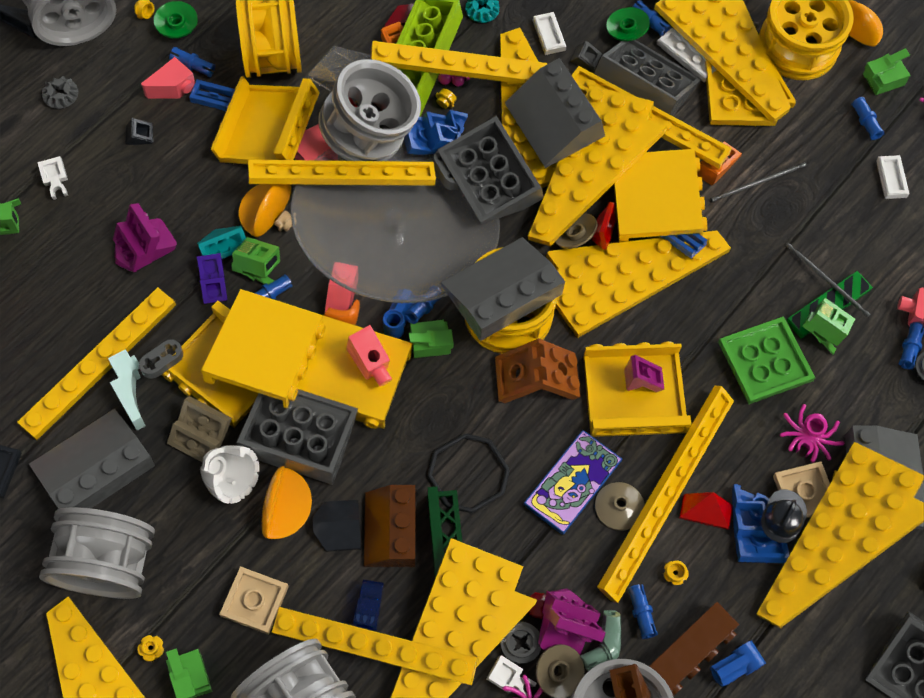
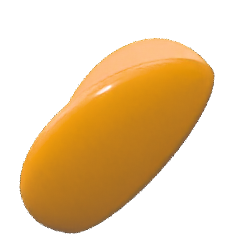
[848,0,883,47]
[239,184,292,237]
[262,466,312,539]

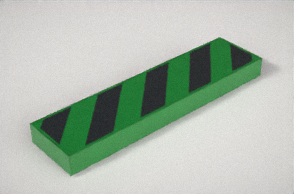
[786,271,873,339]

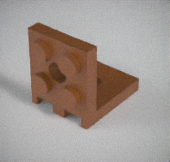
[495,338,580,403]

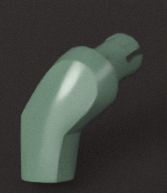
[580,610,621,671]

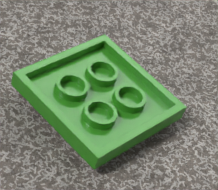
[718,316,815,404]

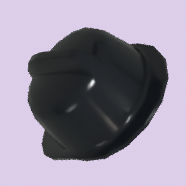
[761,489,807,543]

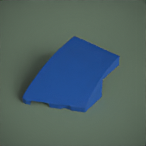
[404,110,468,155]
[732,484,789,563]

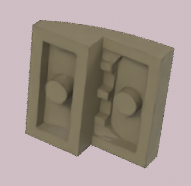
[167,396,232,462]

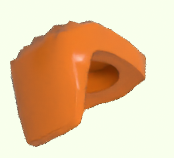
[323,299,360,325]

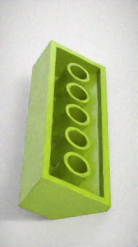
[396,0,463,117]

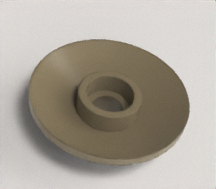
[555,213,598,249]
[595,482,645,531]
[536,644,584,698]

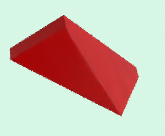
[591,202,617,250]
[679,492,733,530]

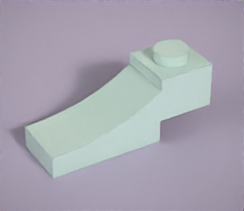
[108,349,145,430]

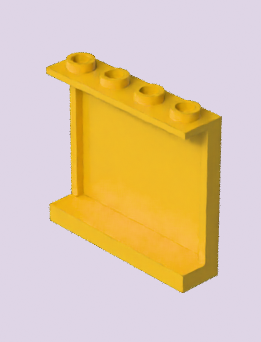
[211,76,320,164]
[614,149,707,242]
[201,289,326,409]
[161,300,258,428]
[297,315,412,429]
[583,342,691,437]

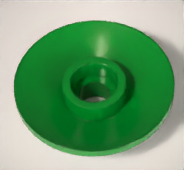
[154,1,198,38]
[606,7,650,41]

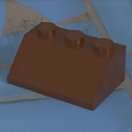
[364,485,415,567]

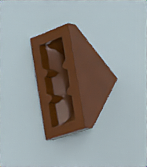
[609,664,651,698]

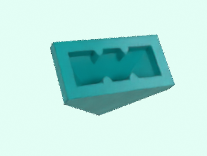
[197,226,246,259]

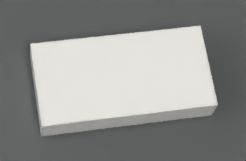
[533,12,566,55]
[876,155,909,199]

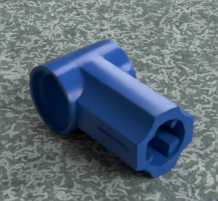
[383,290,417,339]
[710,640,766,687]

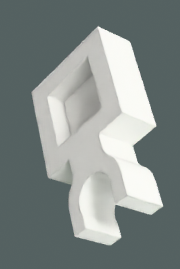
[38,156,68,200]
[486,655,537,698]

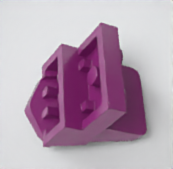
[113,203,177,272]
[538,589,606,655]

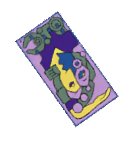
[523,430,622,535]

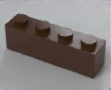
[649,602,740,696]

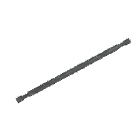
[710,162,807,202]
[786,243,871,318]

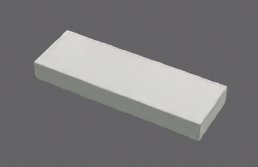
[657,28,717,83]

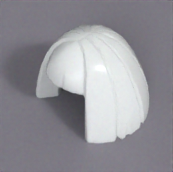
[200,446,259,504]

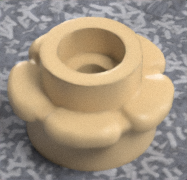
[274,211,295,232]

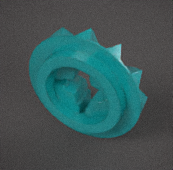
[465,0,500,23]

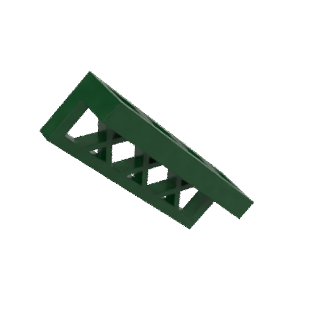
[427,486,462,577]

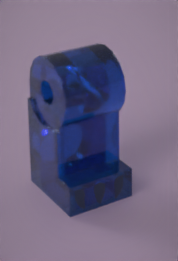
[353,579,384,632]

